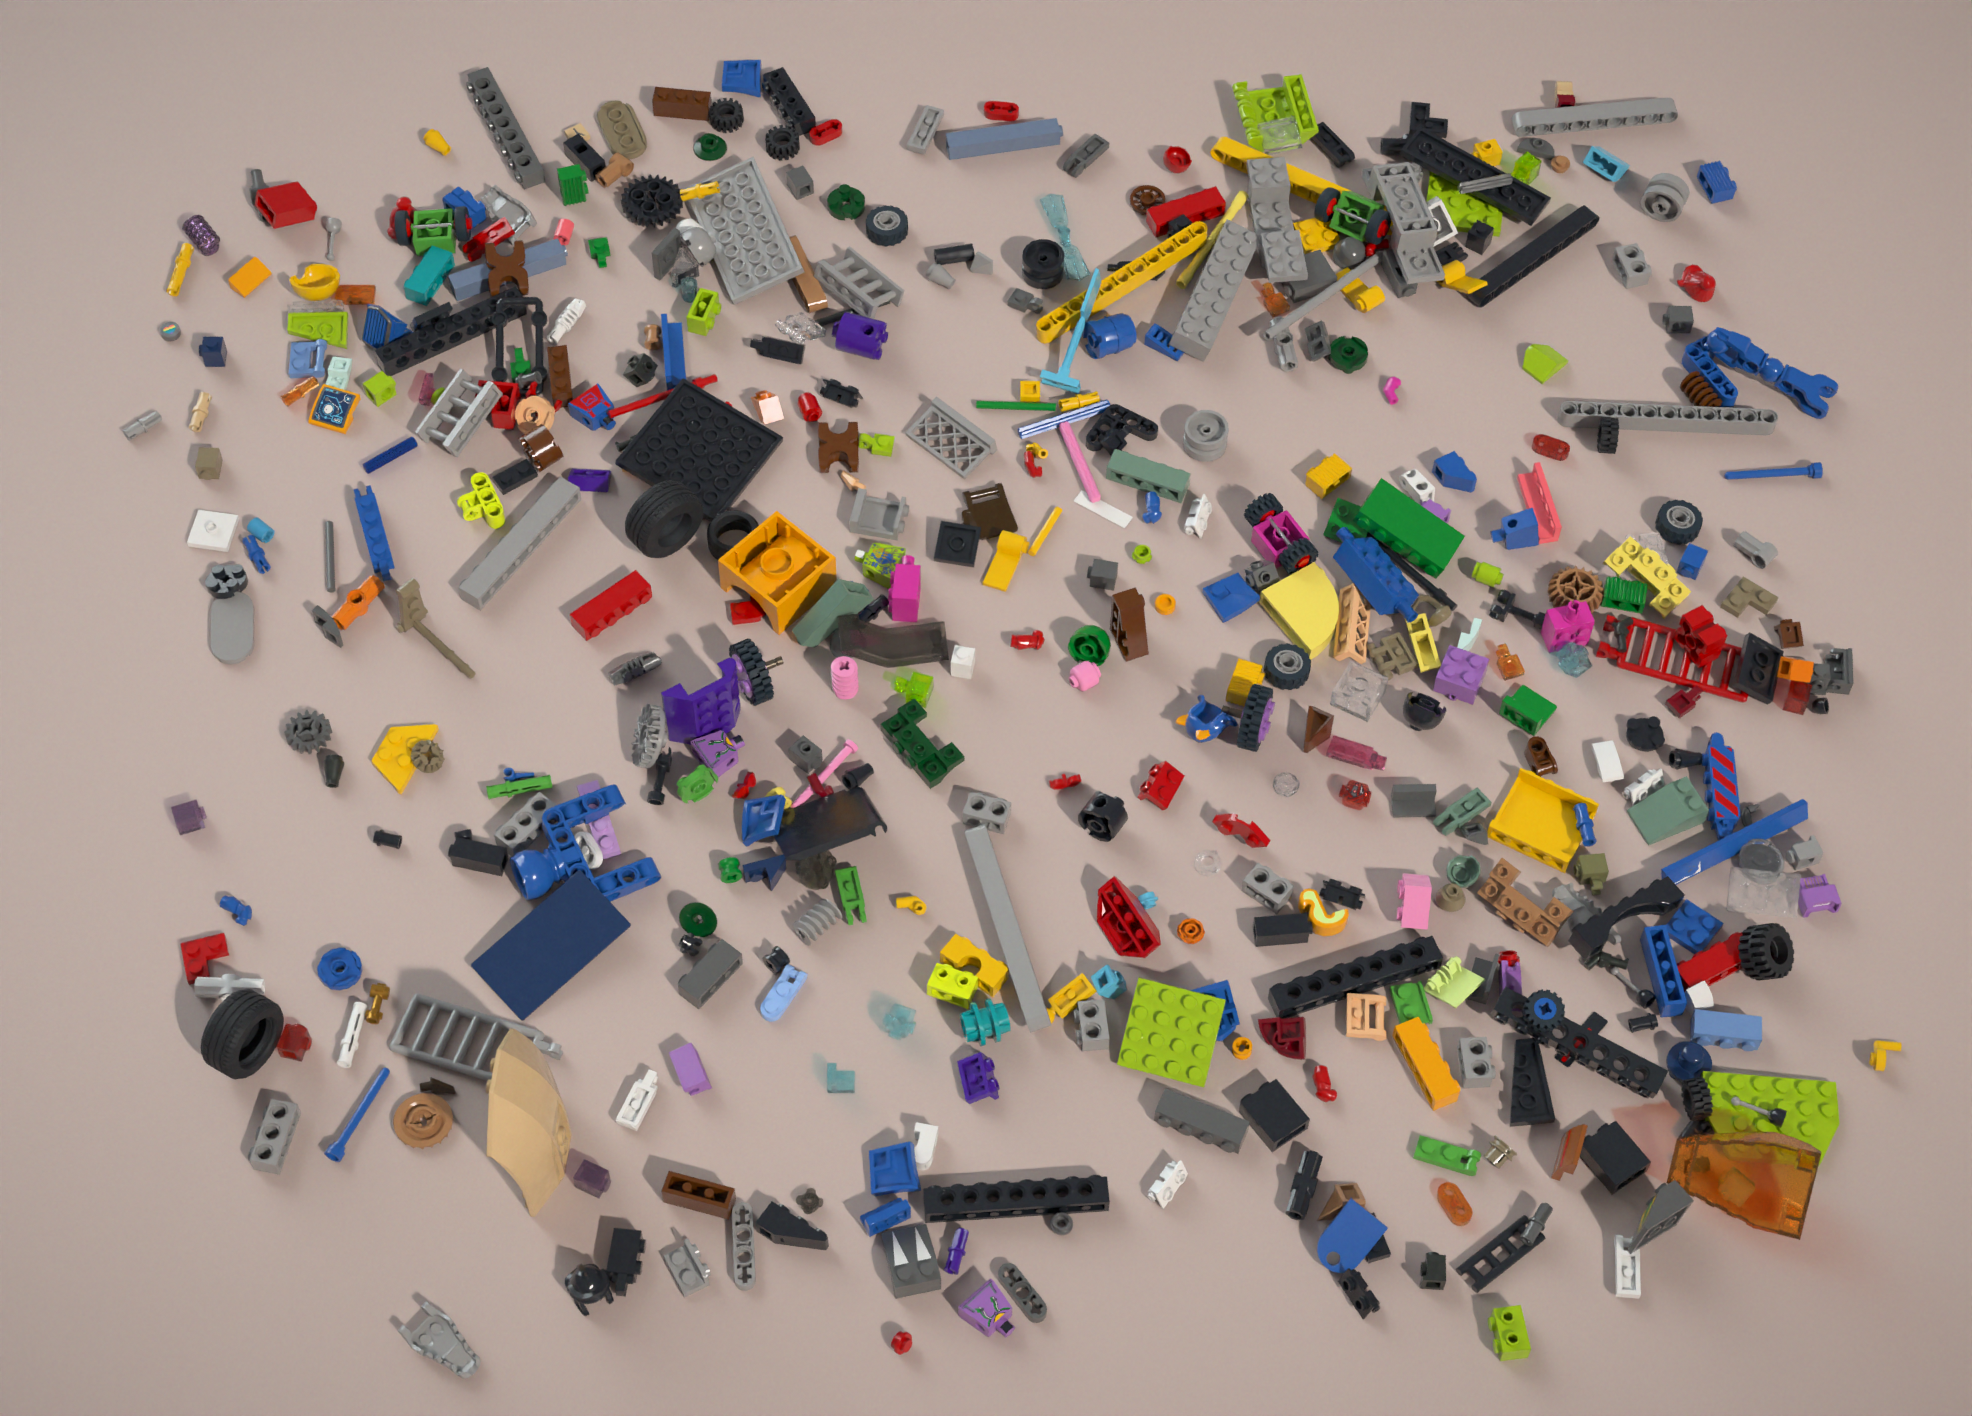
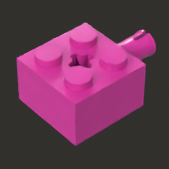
[888,555,921,623]
[1541,600,1595,653]

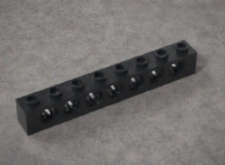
[374,286,527,376]
[1268,936,1443,1019]
[1490,986,1668,1099]
[923,1175,1110,1223]

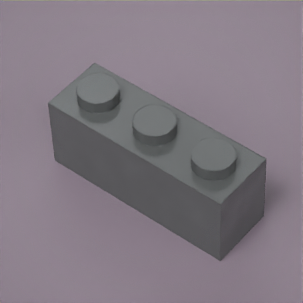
[678,939,743,1009]

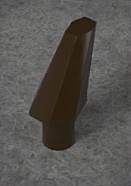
[420,1077,456,1094]

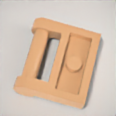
[1346,993,1386,1041]

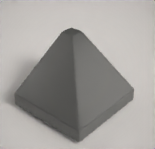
[1460,822,1488,845]

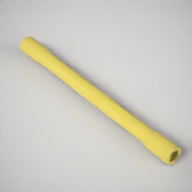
[1176,191,1249,289]

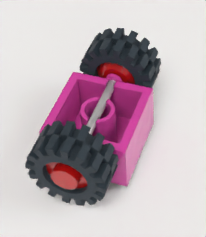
[1244,493,1319,575]

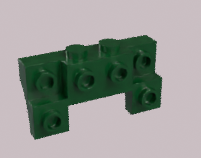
[880,698,965,789]

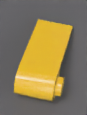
[1437,260,1488,294]
[1336,267,1385,313]
[983,530,1029,592]

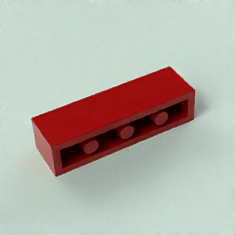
[1146,186,1226,238]
[570,570,652,641]
[1677,932,1742,993]

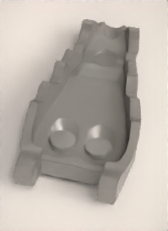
[481,185,537,245]
[1552,883,1621,945]
[397,1301,481,1379]

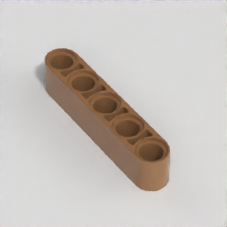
[789,235,828,313]

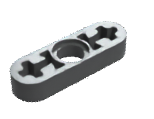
[998,1263,1047,1323]

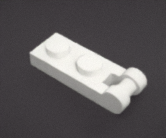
[1614,1235,1641,1299]

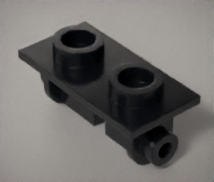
[820,379,863,408]
[1319,879,1366,910]
[1338,1268,1380,1319]

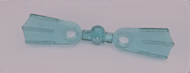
[1040,194,1090,281]

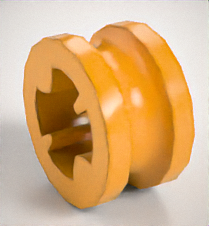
[1232,1037,1252,1060]

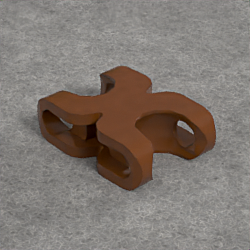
[485,240,529,297]
[818,422,859,473]

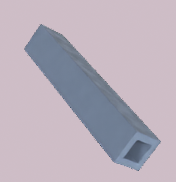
[946,118,1063,160]
[448,238,568,301]

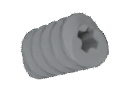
[793,899,842,946]

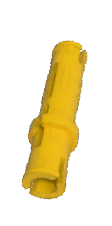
[166,243,194,296]

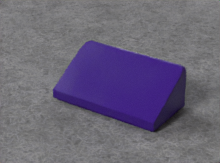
[568,468,611,492]

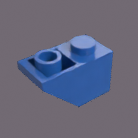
[1432,451,1477,493]

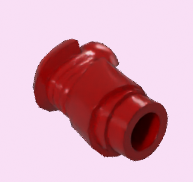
[1010,630,1045,650]
[1312,1065,1337,1102]

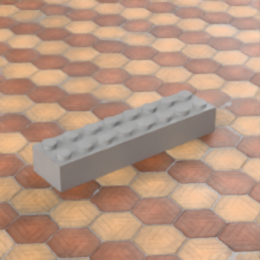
[1169,219,1260,362]

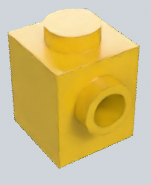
[1471,139,1503,166]

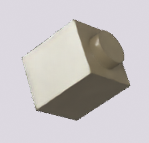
[195,447,223,480]

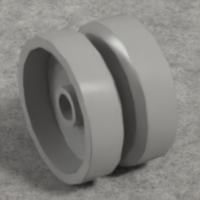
[1640,173,1690,222]
[1183,410,1229,462]

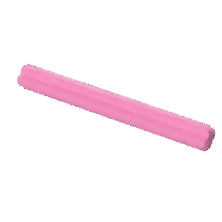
[1059,421,1101,503]

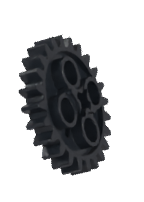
[621,174,683,228]

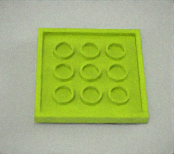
[1426,171,1503,237]
[1117,977,1226,1087]

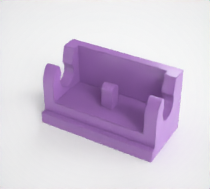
[1498,960,1522,1012]
[669,1043,712,1096]

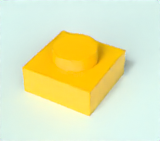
[1020,381,1040,402]

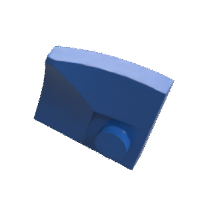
[721,60,762,97]
[1202,573,1260,623]
[742,794,786,846]
[869,1141,921,1197]

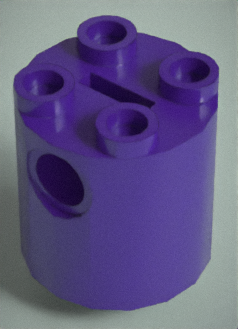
[832,312,888,360]

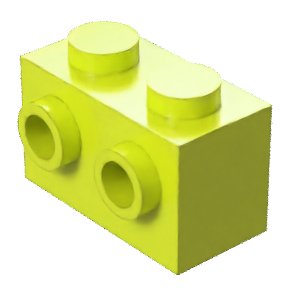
[927,963,978,1009]

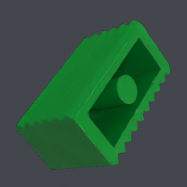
[557,164,589,206]
[1601,577,1648,614]

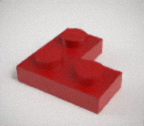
[180,933,229,985]

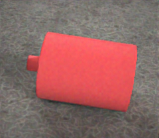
[553,219,574,245]

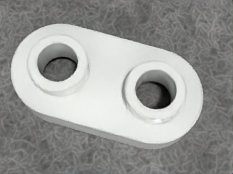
[574,832,603,869]

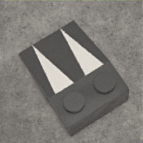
[881,1224,941,1299]

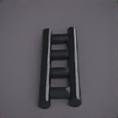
[1456,1215,1546,1293]

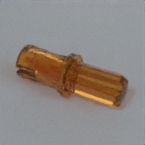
[280,376,319,407]

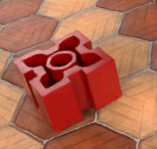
[1673,605,1728,668]

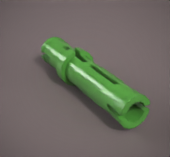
[486,775,552,800]

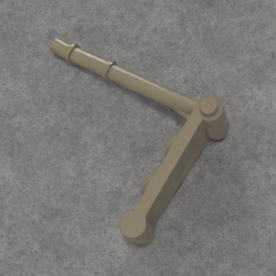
[396,578,476,679]

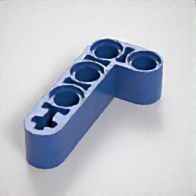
[1681,336,1738,408]

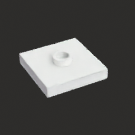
[187,510,239,552]

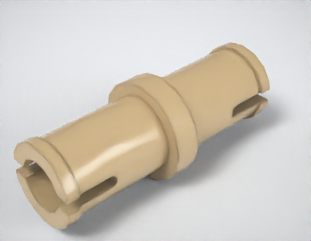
[189,392,212,432]

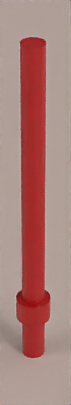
[607,374,718,419]

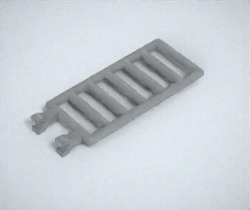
[389,994,563,1081]

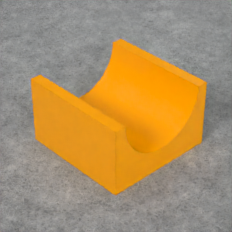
[718,511,837,635]

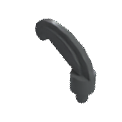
[1741,804,1759,827]

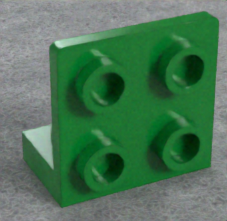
[1323,498,1368,543]
[1499,685,1557,736]

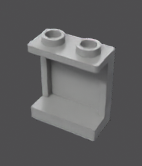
[849,488,909,541]

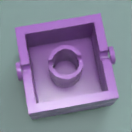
[1433,645,1489,705]

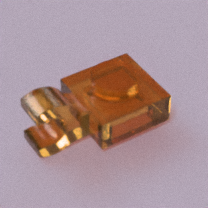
[1261,282,1290,318]
[1496,643,1525,681]

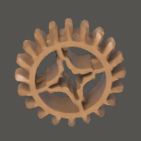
[1547,565,1604,614]

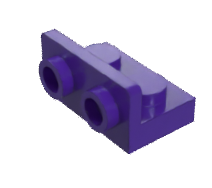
[957,1052,1000,1104]

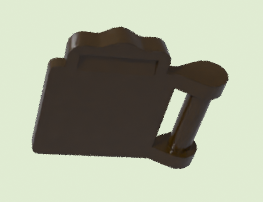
[962,483,1018,540]

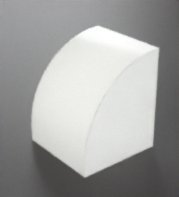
[1685,981,1714,1016]

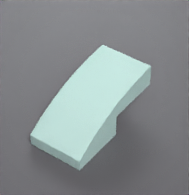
[326,357,352,390]
[1457,618,1482,651]

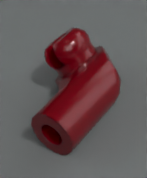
[806,773,834,798]

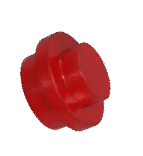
[1498,950,1520,967]
[891,1331,912,1355]

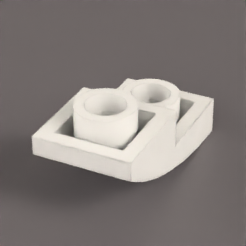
[1592,740,1624,782]

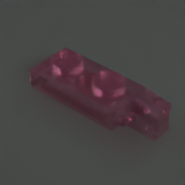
[1326,736,1387,771]

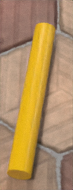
[1028,506,1062,556]

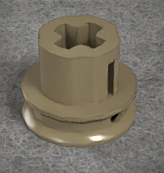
[1484,1135,1517,1169]

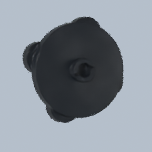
[1626,716,1665,752]

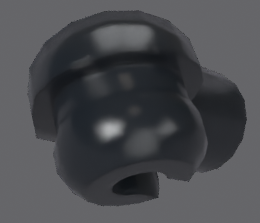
[1678,1120,1712,1144]

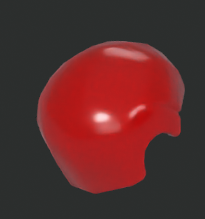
[1163,146,1192,174]

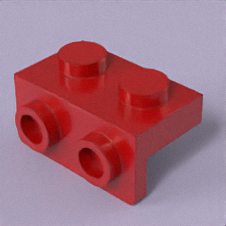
[1137,761,1185,810]

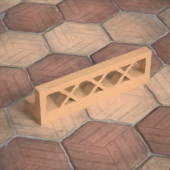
[1333,583,1371,664]

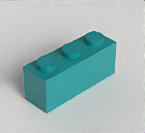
[403,245,455,306]

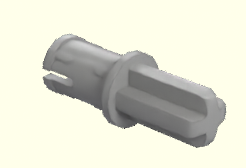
[122,411,162,441]

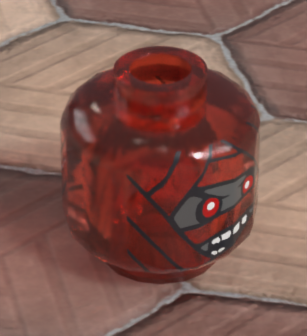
[1339,780,1372,810]

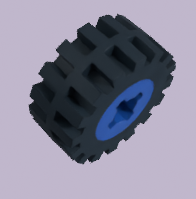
[1522,989,1565,1032]

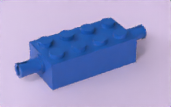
[1333,527,1419,623]

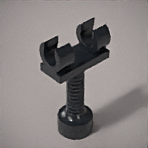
[1489,590,1545,629]
[647,747,672,805]

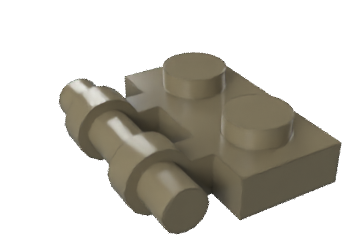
[1367,632,1418,680]

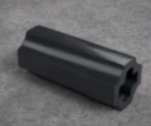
[934,243,975,265]

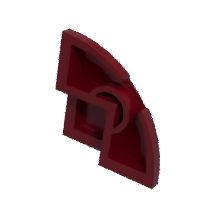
[1258,1017,1306,1060]

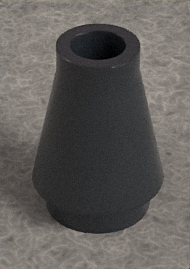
[1669,748,1703,770]
[841,763,874,790]

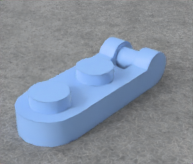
[760,964,808,1022]

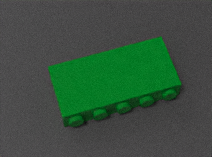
[1352,478,1465,579]

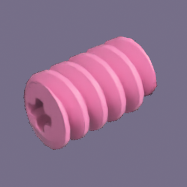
[831,656,859,700]

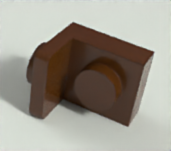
[1774,619,1804,649]

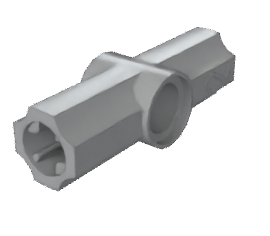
[1270,316,1298,372]

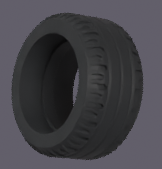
[707,510,759,560]

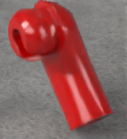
[1365,239,1389,256]

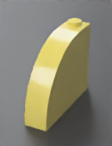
[1259,562,1339,660]

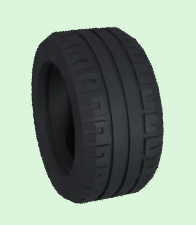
[201,989,284,1079]

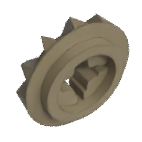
[411,740,445,773]

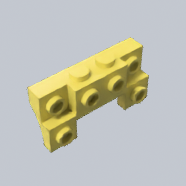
[1603,536,1691,619]

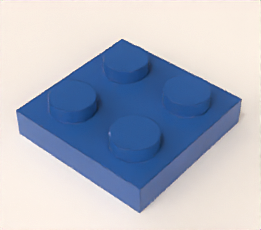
[1666,899,1724,955]

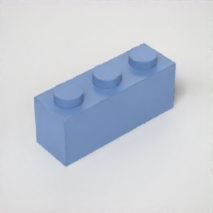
[1690,1009,1762,1051]

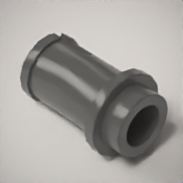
[515,371,542,389]

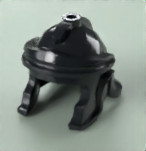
[565,1263,614,1316]

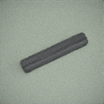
[1458,173,1513,194]

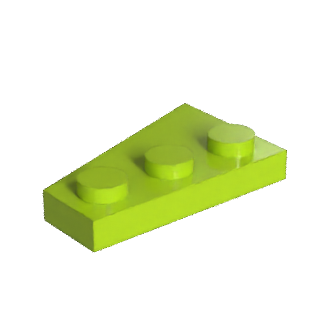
[287,312,348,349]

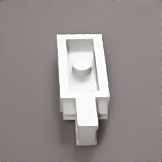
[616,1069,658,1131]

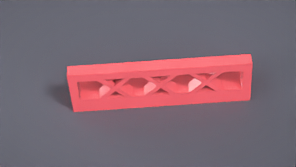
[1517,462,1562,544]

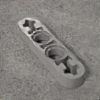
[732,1202,756,1291]

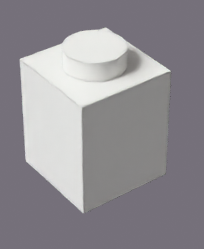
[951,645,975,679]

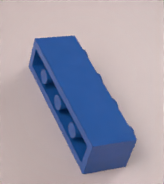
[1640,925,1687,1018]

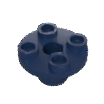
[1666,1041,1712,1082]

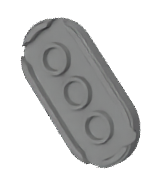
[211,591,254,664]

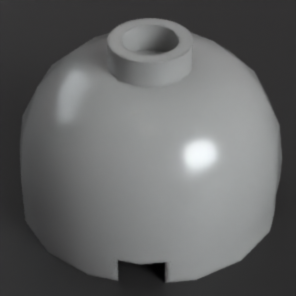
[681,227,717,267]

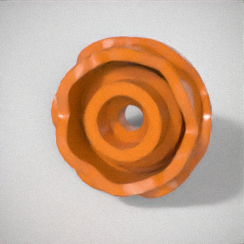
[1177,918,1205,944]

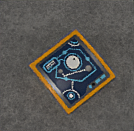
[308,384,361,434]

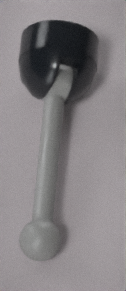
[1610,966,1656,1009]
[1731,1097,1787,1128]

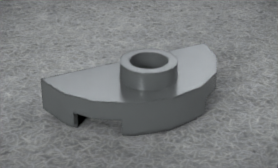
[1517,138,1554,160]

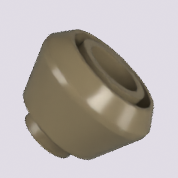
[1436,883,1466,912]

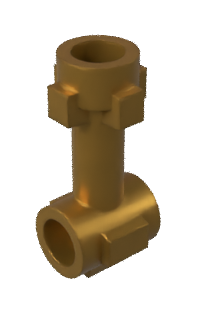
[365,983,390,1024]

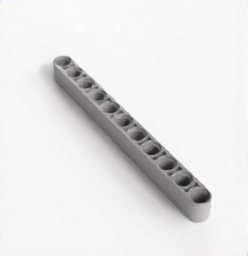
[1557,401,1778,436]
[964,823,1052,1033]

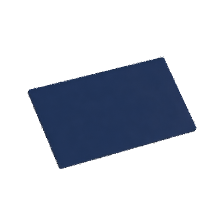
[471,870,631,1021]

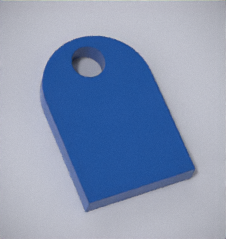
[1317,1198,1388,1273]

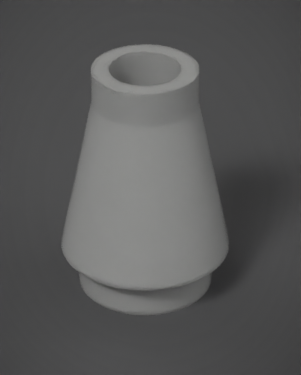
[926,263,956,289]

